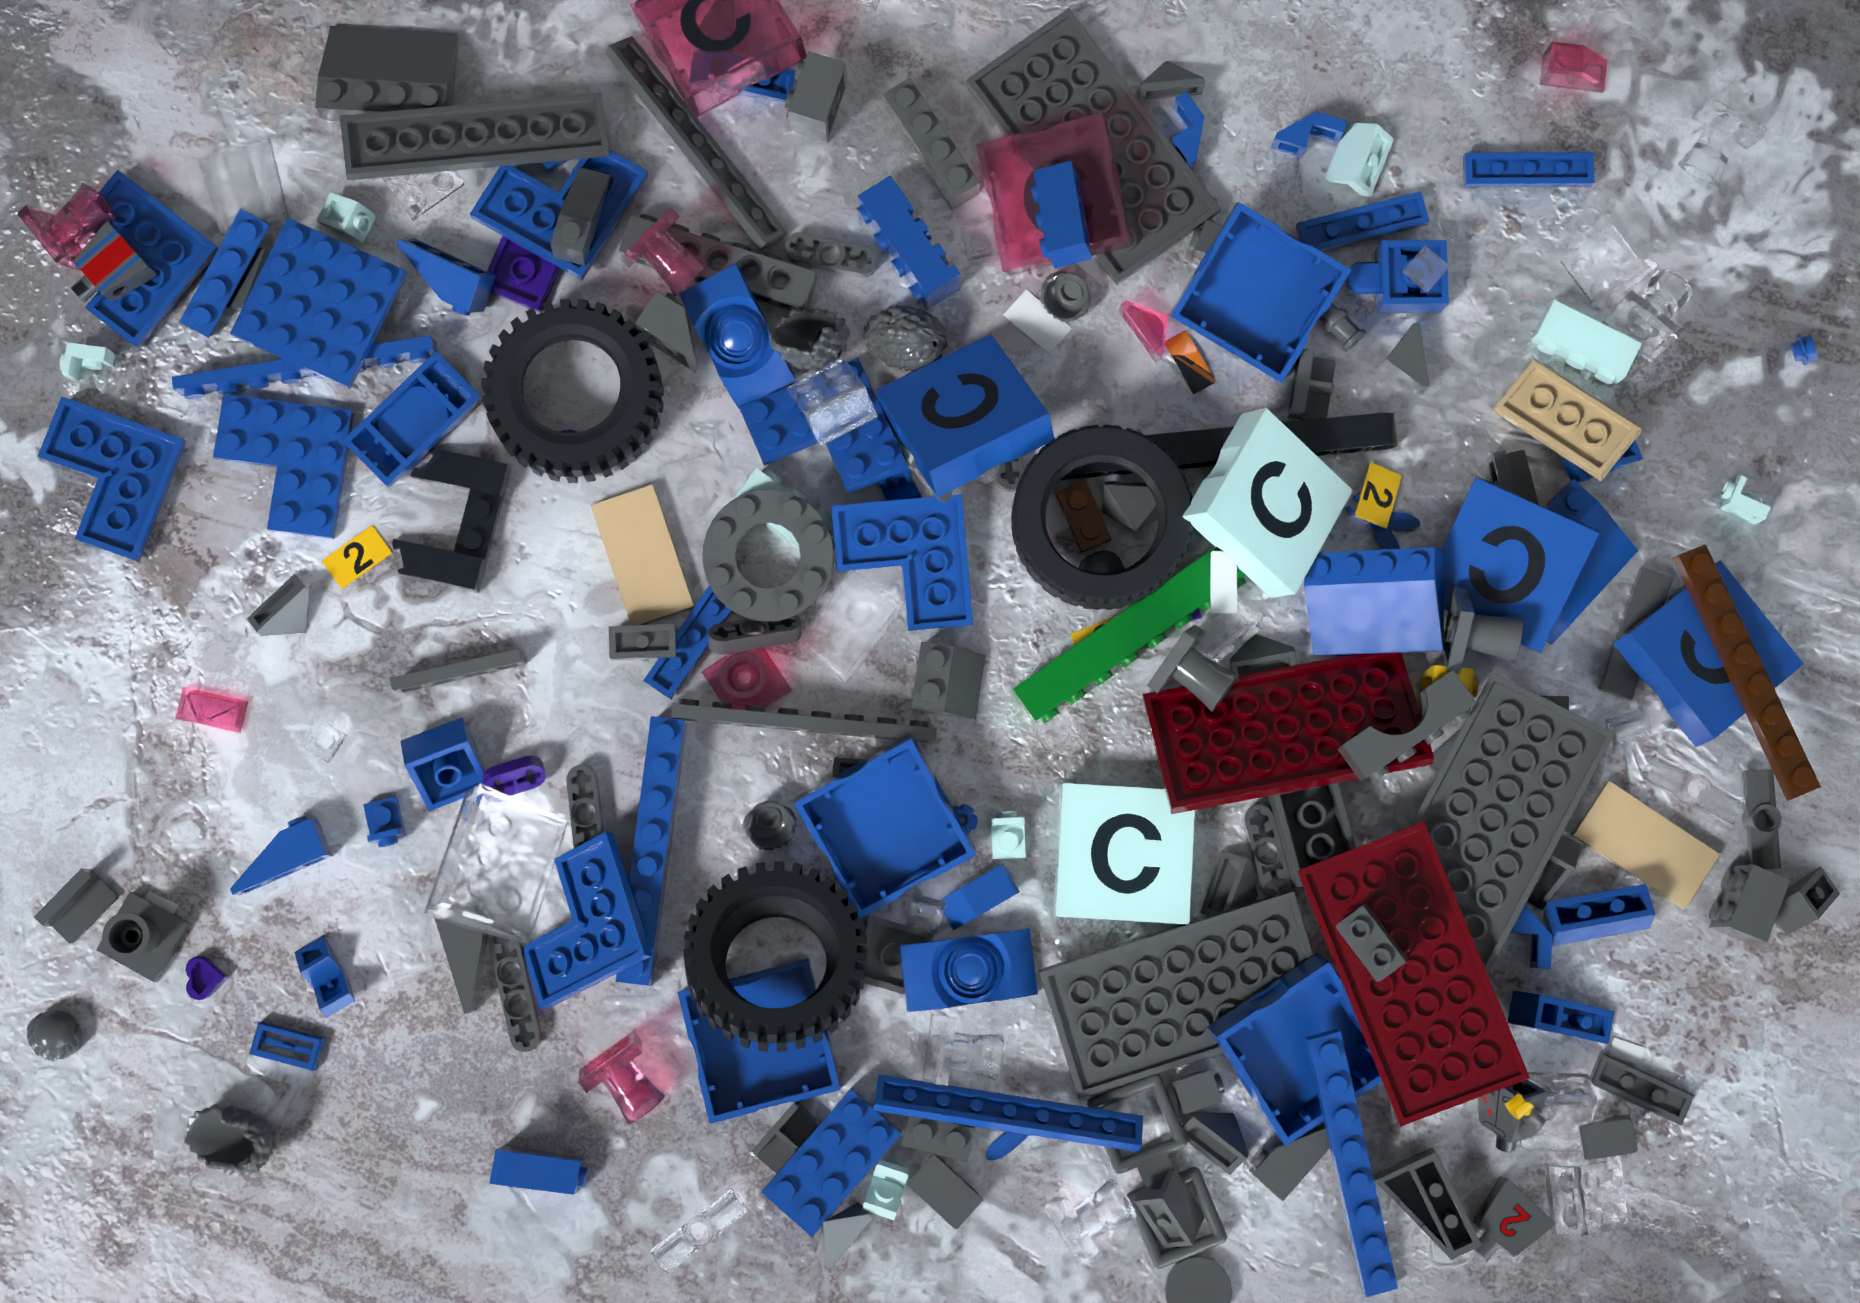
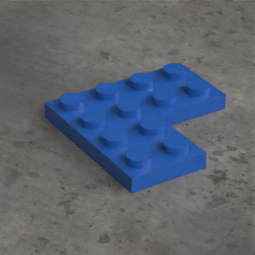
[470,150,648,281]
[76,170,218,350]
[739,358,908,494]
[213,394,355,540]
[38,396,187,562]
[830,494,973,631]
[521,832,652,1009]

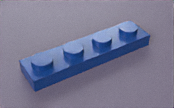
[1463,152,1595,188]
[1296,191,1430,252]
[179,208,271,338]
[643,585,733,700]

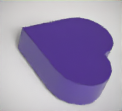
[185,956,229,1000]

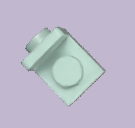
[316,192,376,243]
[60,342,116,381]
[1719,474,1771,525]
[991,811,1026,860]
[862,1159,910,1220]

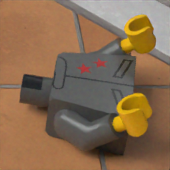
[1477,1080,1547,1152]

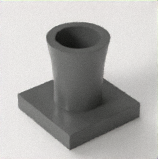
[1442,586,1523,674]
[1147,625,1239,712]
[96,891,191,982]

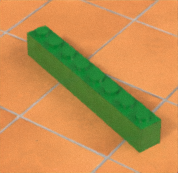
[1012,547,1247,724]

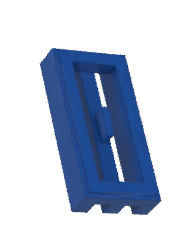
[249,1021,325,1071]

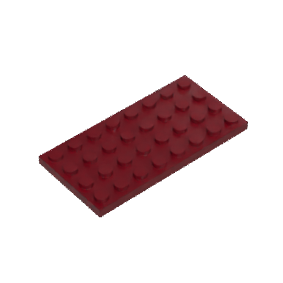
[1142,653,1435,814]
[1297,822,1530,1127]

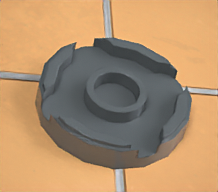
[1165,1256,1232,1303]

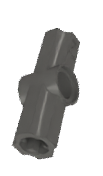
[1742,769,1782,869]

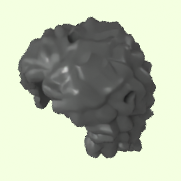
[863,305,948,371]
[768,308,850,372]
[185,1104,274,1175]

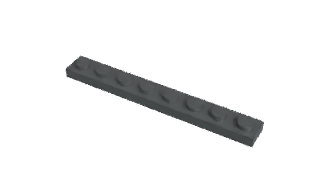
[605,36,787,250]
[671,699,937,744]

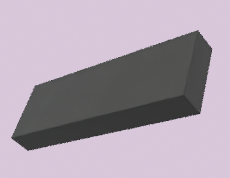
[1587,1052,1695,1126]

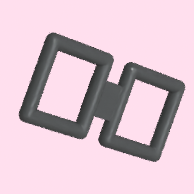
[1087,1073,1227,1269]

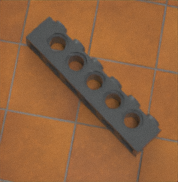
[619,214,817,311]

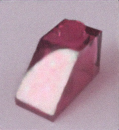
[1540,41,1607,93]

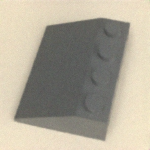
[315,26,459,121]

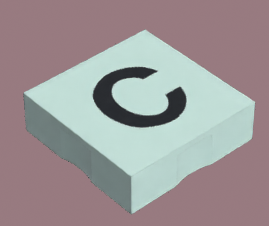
[1182,408,1353,597]
[1054,783,1195,925]

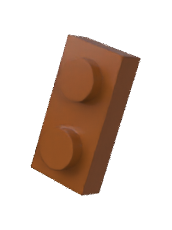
[1056,480,1112,553]

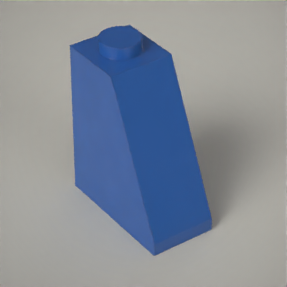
[489,1145,589,1195]

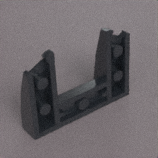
[392,449,511,594]

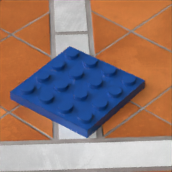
[230,218,407,389]

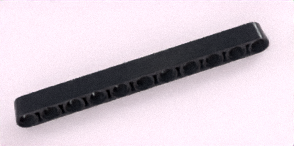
[1060,412,1398,481]

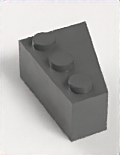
[1373,1147,1482,1260]

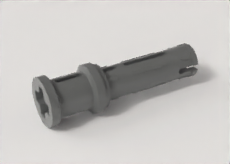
[1320,303,1367,352]

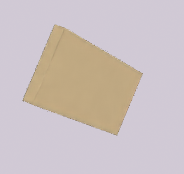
[1494,359,1641,481]
[591,484,694,625]
[1571,781,1720,909]

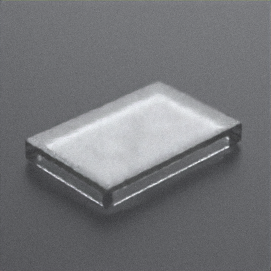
[794,570,905,686]

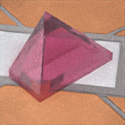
[1118,300,1168,363]
[175,687,248,734]

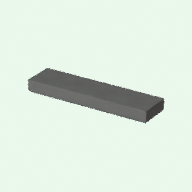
[1598,567,1673,701]
[390,649,526,694]

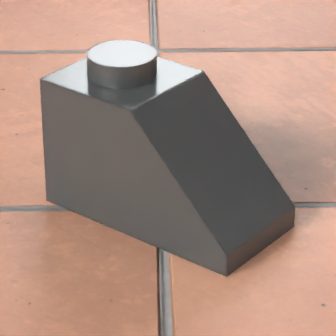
[1775,866,1840,935]

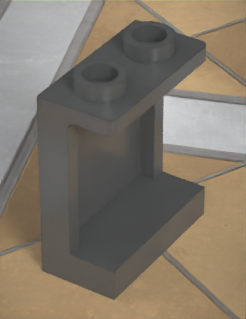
[1336,904,1408,982]

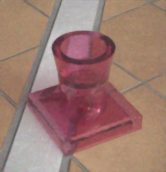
[17,183,116,271]
[620,207,707,296]
[702,648,793,727]
[578,1031,665,1124]

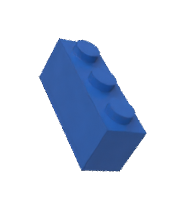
[1031,161,1093,269]
[1543,884,1656,946]

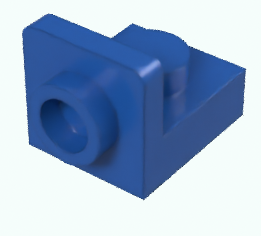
[363,796,406,848]

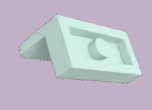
[1325,122,1394,197]

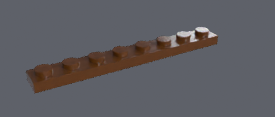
[1672,544,1821,801]

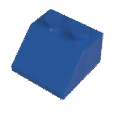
[400,717,485,811]

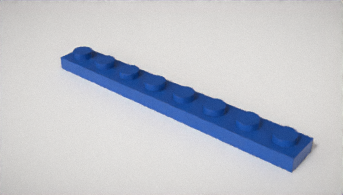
[172,335,438,399]
[1305,1029,1398,1298]
[873,1074,1143,1152]

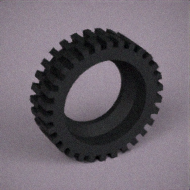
[481,299,664,483]
[683,861,867,1052]

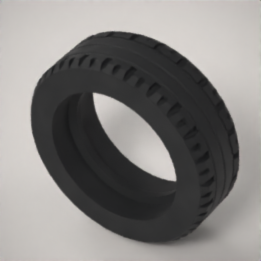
[1011,425,1194,610]

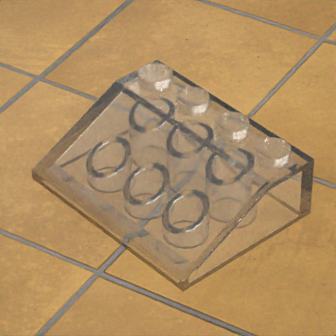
[424,783,568,944]

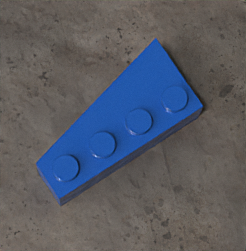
[856,176,961,310]

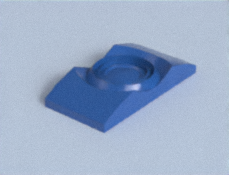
[679,263,797,409]
[342,351,482,487]
[899,928,1038,1012]

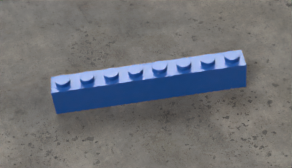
[615,716,687,986]

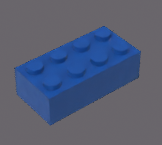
[761,1087,902,1237]

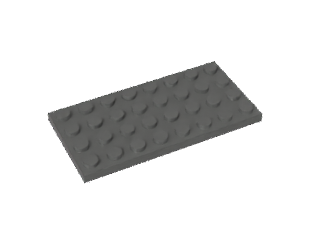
[966,8,1221,286]
[1410,672,1615,974]
[1038,889,1313,1099]

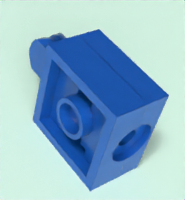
[1345,240,1449,314]

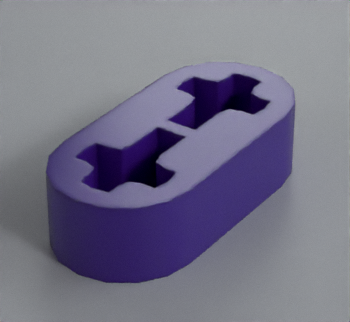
[482,755,546,799]

